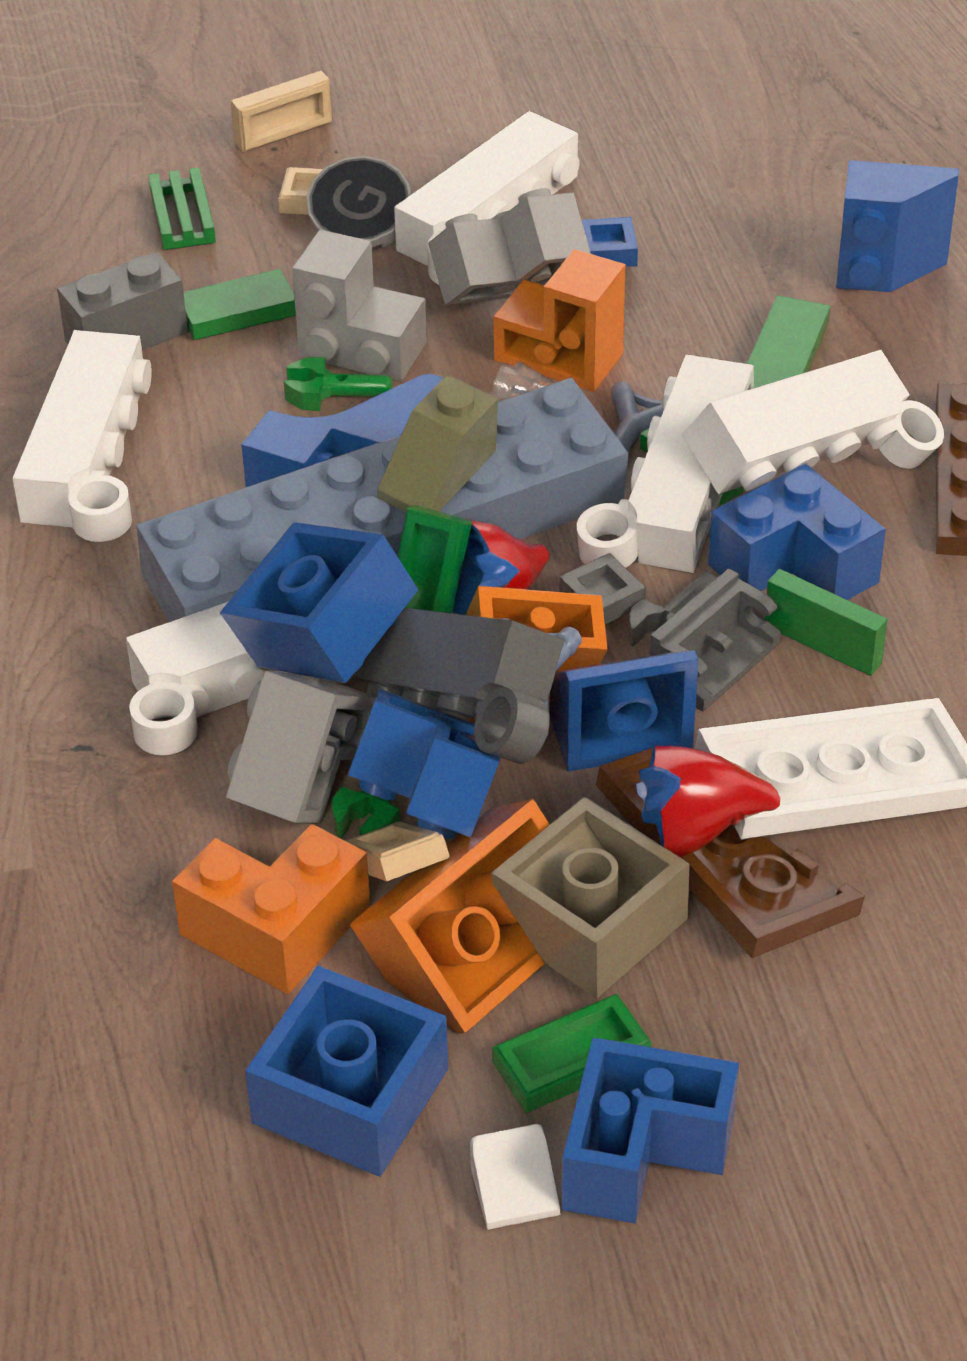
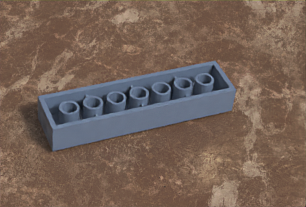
[136,377,628,622]

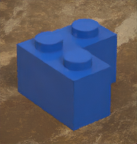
[708,463,886,600]
[348,689,500,839]
[562,1037,739,1224]

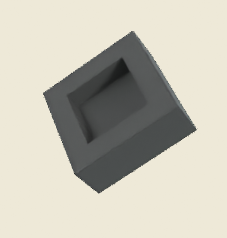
[559,553,646,625]

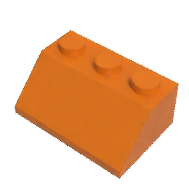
[349,799,550,1034]

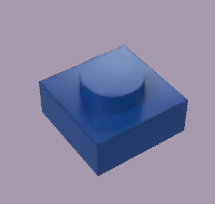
[582,217,638,267]

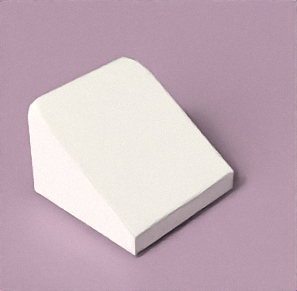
[470,1124,560,1230]

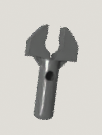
[629,572,717,646]

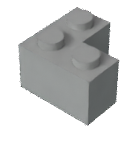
[428,188,591,305]
[292,230,427,382]
[226,670,376,823]

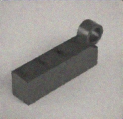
[350,608,564,764]

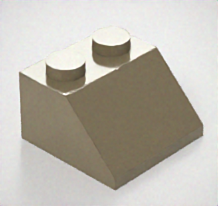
[491,796,689,999]

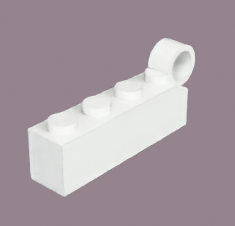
[394,111,579,284]
[13,330,152,542]
[682,350,944,494]
[577,355,754,573]
[126,602,289,755]

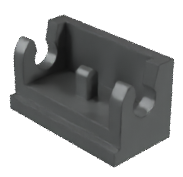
[650,568,781,712]

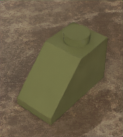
[377,375,498,512]

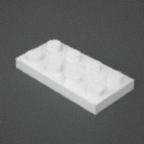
[695,698,967,839]

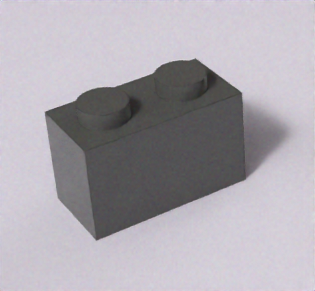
[57,252,188,350]

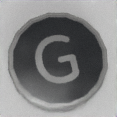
[307,156,411,248]

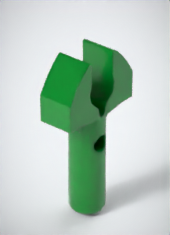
[283,357,393,411]
[332,786,400,839]

